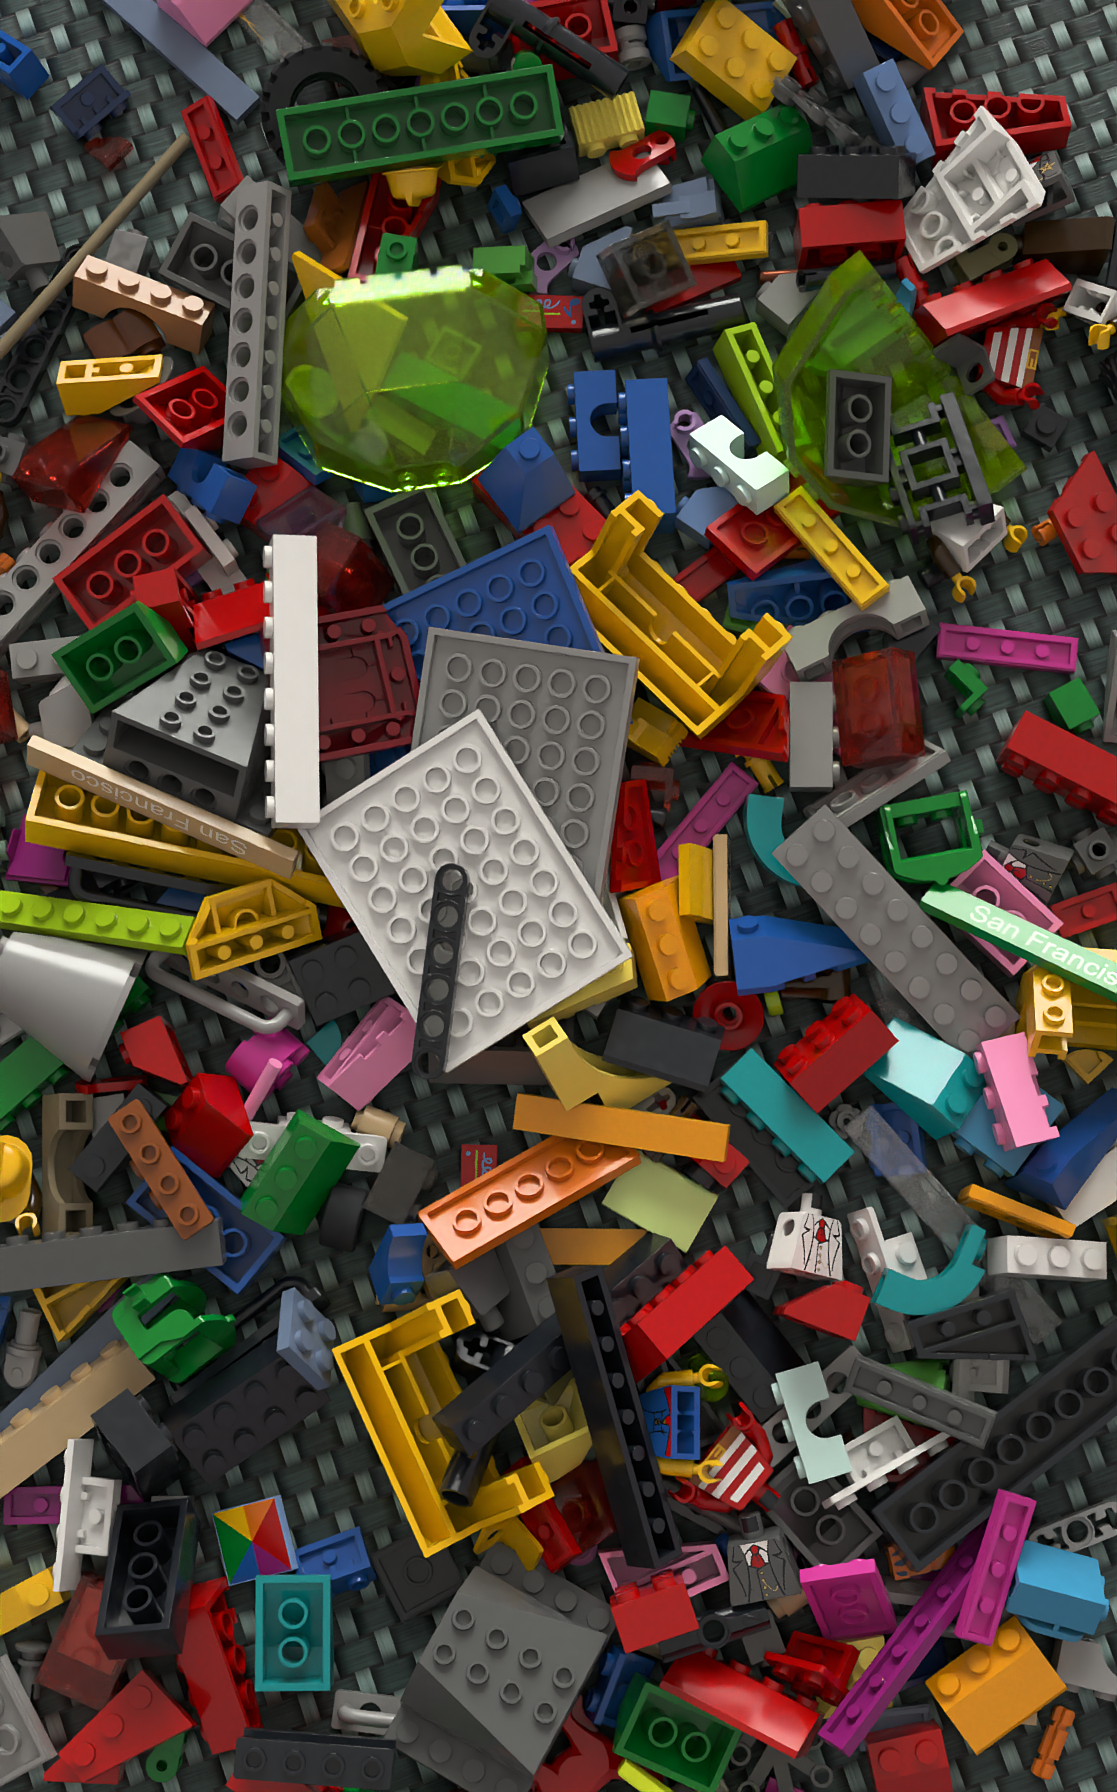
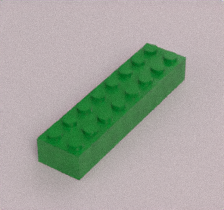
[276,64,564,188]

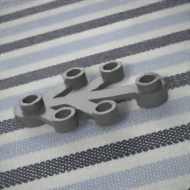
[770,75,884,152]
[730,1728,833,1792]

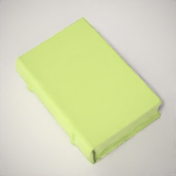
[601,1148,719,1253]

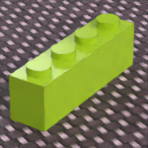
[712,322,808,465]

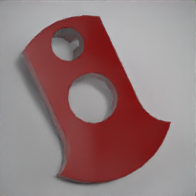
[609,130,677,182]
[75,1074,148,1096]

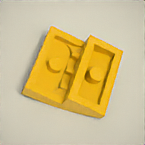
[678,843,714,925]

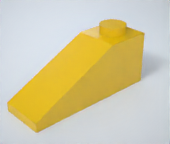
[56,354,164,416]
[0,1565,72,1636]

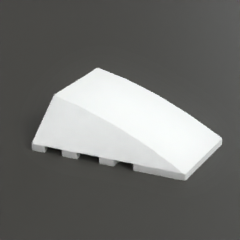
[903,105,1046,274]

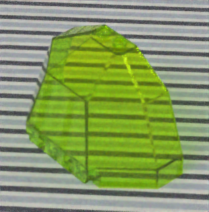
[772,250,1027,528]
[281,264,549,492]

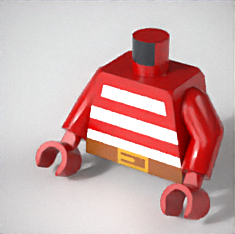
[974,303,1058,410]
[668,1402,781,1513]

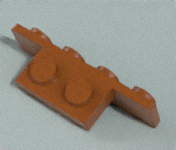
[303,180,370,276]
[108,1099,215,1240]

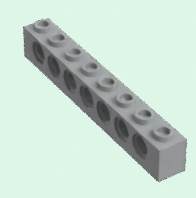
[222,180,292,469]
[0,440,166,659]

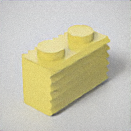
[568,91,645,158]

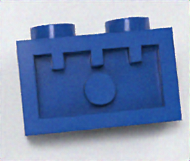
[294,1526,378,1599]

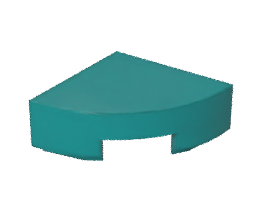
[306,1020,342,1065]

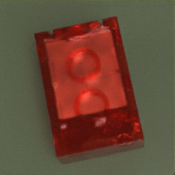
[832,647,926,769]
[34,1571,131,1711]

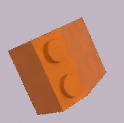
[851,0,964,70]

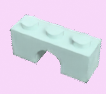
[689,415,789,515]
[771,1361,852,1484]

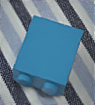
[950,1087,1065,1178]
[1006,1540,1109,1642]

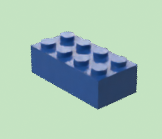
[618,378,676,535]
[126,1146,289,1295]

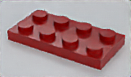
[704,456,851,581]

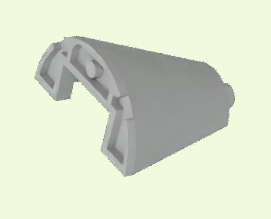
[0,932,149,1082]

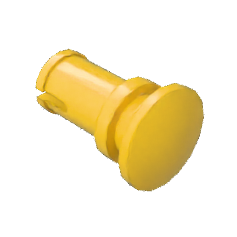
[735,755,784,794]

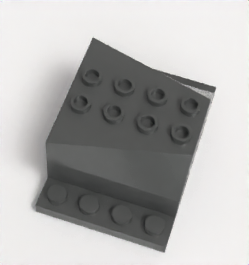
[71,648,277,839]
[383,1541,617,1792]

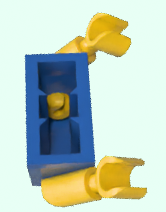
[638,1364,724,1484]

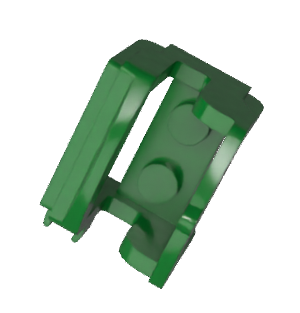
[874,790,984,886]
[112,1273,237,1384]

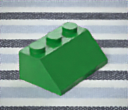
[700,103,813,213]
[51,601,188,714]
[240,1109,360,1235]
[612,1671,742,1792]

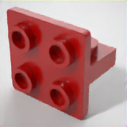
[763,1631,860,1707]

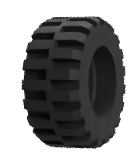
[260,42,388,182]

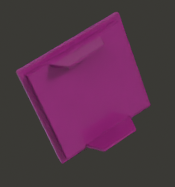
[5,814,70,887]

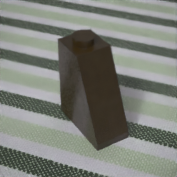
[1014,216,1115,277]

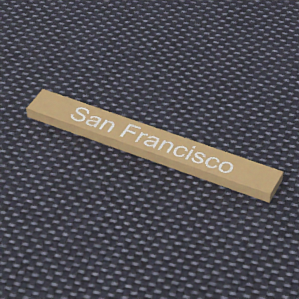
[27,735,298,879]

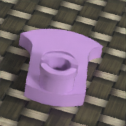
[530,237,579,295]
[670,410,711,480]

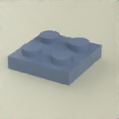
[276,1287,336,1391]

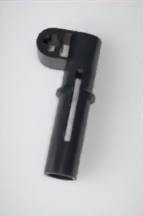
[469,0,631,101]
[582,288,745,363]
[438,1330,516,1507]

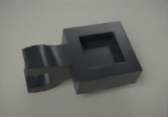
[744,1233,782,1300]

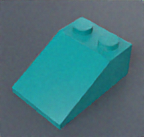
[863,1017,987,1140]
[255,1574,334,1691]

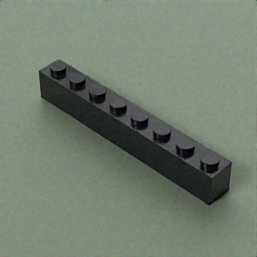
[432,1232,688,1457]
[546,1265,683,1569]

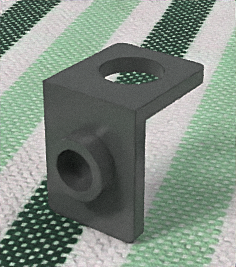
[932,333,995,396]

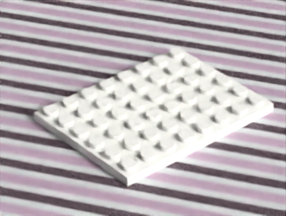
[297,709,634,1073]

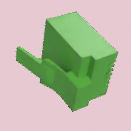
[473,245,538,306]

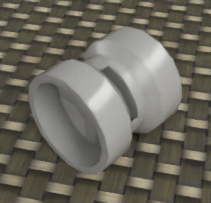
[614,24,651,71]

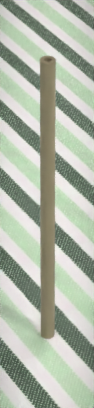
[0,133,192,361]

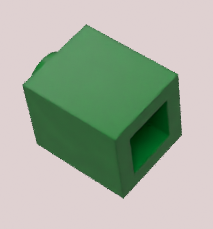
[644,90,696,142]
[1043,677,1100,736]

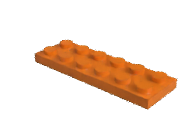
[416,1135,641,1270]

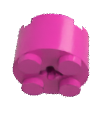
[225,1017,311,1103]

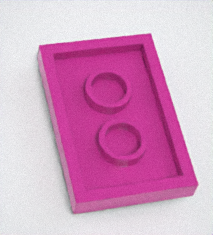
[800,1559,898,1641]

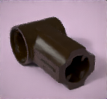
[780,968,851,1004]

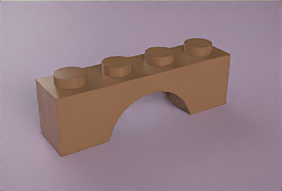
[72,255,215,355]

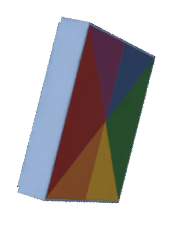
[212,1495,299,1586]

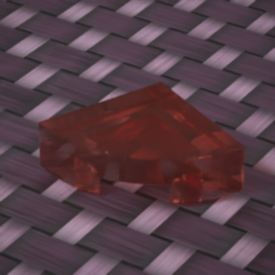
[84,136,134,172]

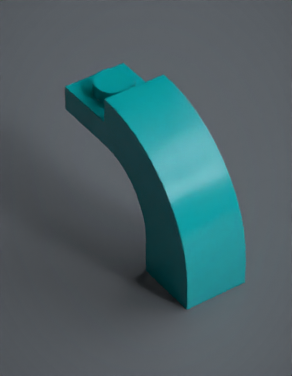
[743,794,803,888]
[870,1224,987,1315]

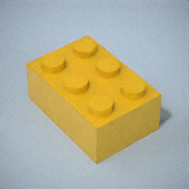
[669,0,797,121]

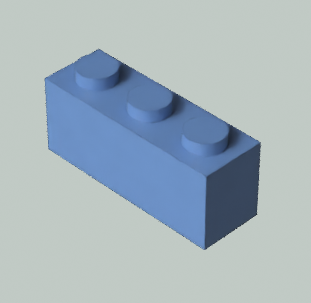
[852,58,936,165]

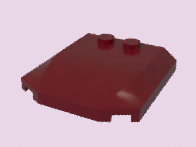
[259,605,420,764]

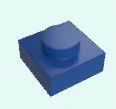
[487,184,522,235]

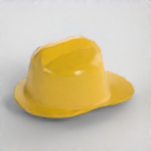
[382,162,444,207]
[0,1135,33,1223]

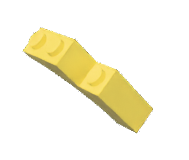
[522,1016,672,1111]

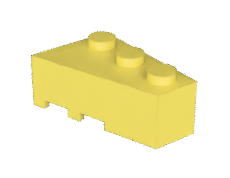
[527,943,638,1030]

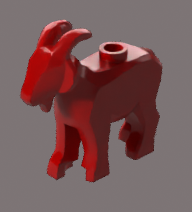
[531,1694,663,1792]

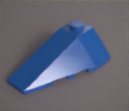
[645,1,785,83]
[1004,1087,1117,1210]

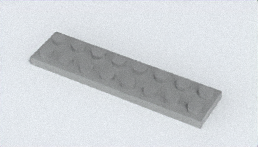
[772,804,1021,1060]

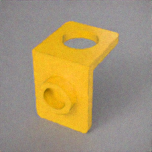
[473,1516,544,1572]

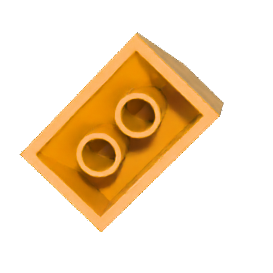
[617,875,712,1002]
[925,1615,1068,1756]

